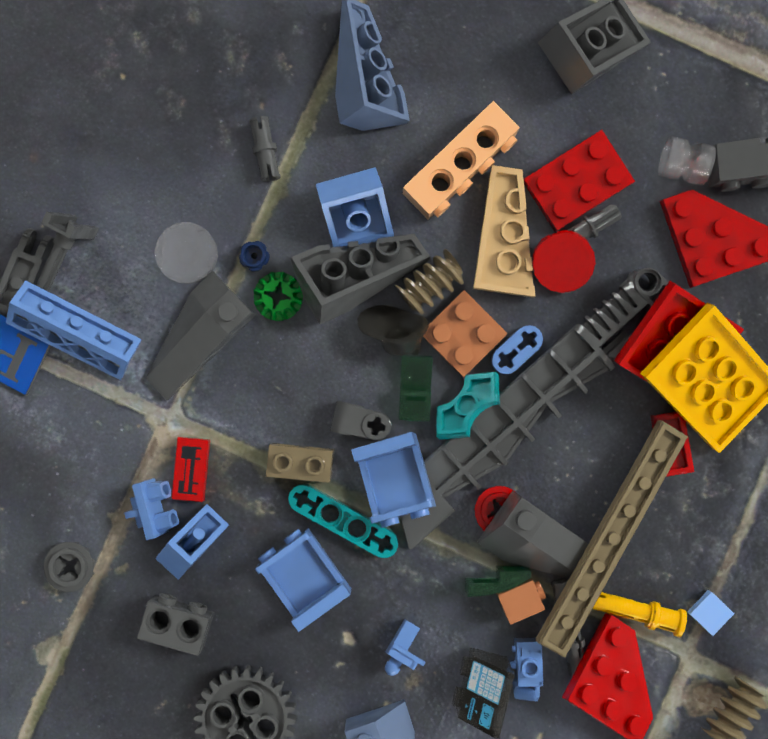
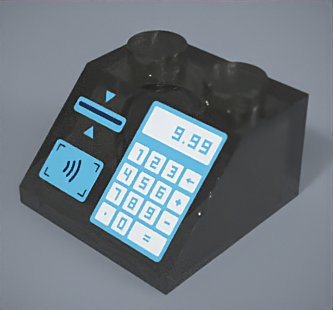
[452,648,515,739]

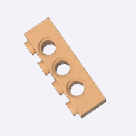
[403,101,520,220]

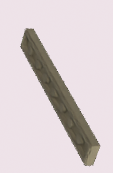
[535,420,688,658]

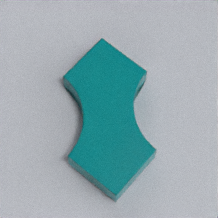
[436,372,500,440]

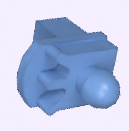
[385,619,426,676]

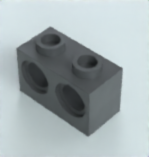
[137,593,214,656]

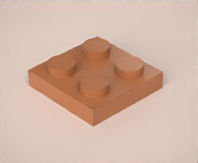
[420,290,508,377]

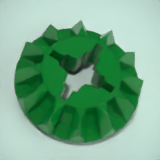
[254,272,303,321]

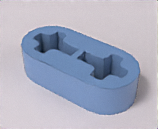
[491,325,543,375]

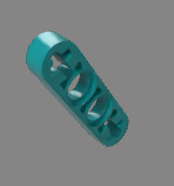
[288,483,398,558]

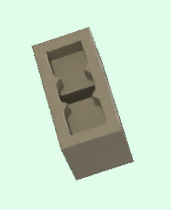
[266,443,335,483]

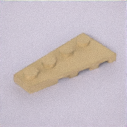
[473,165,536,298]

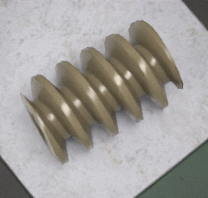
[395,249,464,315]
[702,676,768,739]

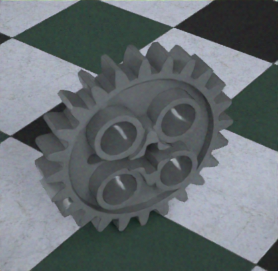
[193,665,297,739]

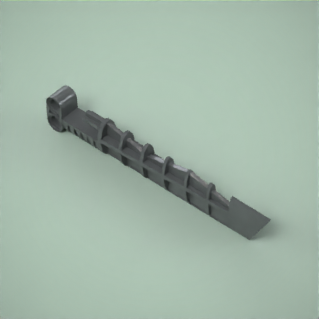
[401,268,668,549]

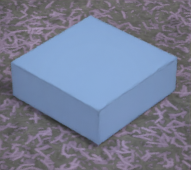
[687,590,734,636]

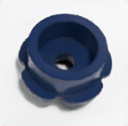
[239,241,270,271]

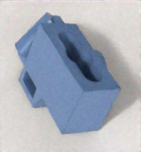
[506,638,543,702]

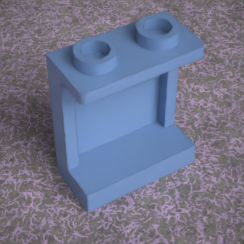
[351,432,436,528]
[255,528,351,632]

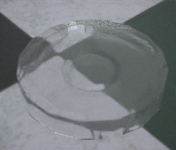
[155,222,218,284]

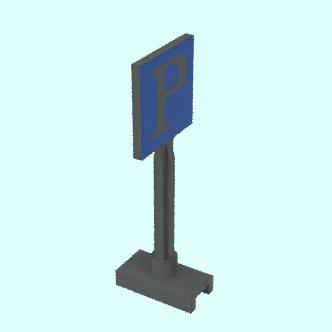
[0,212,99,395]

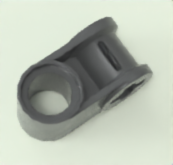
[330,401,392,440]

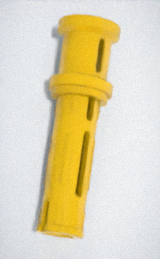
[592,592,687,637]

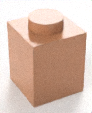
[494,575,546,625]

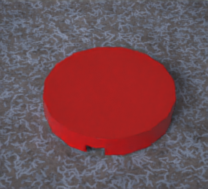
[532,230,596,293]

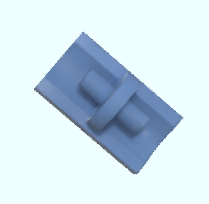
[124,478,179,540]

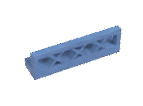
[6,281,142,380]

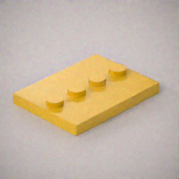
[640,302,768,453]

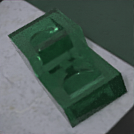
[399,354,433,422]
[465,566,531,597]

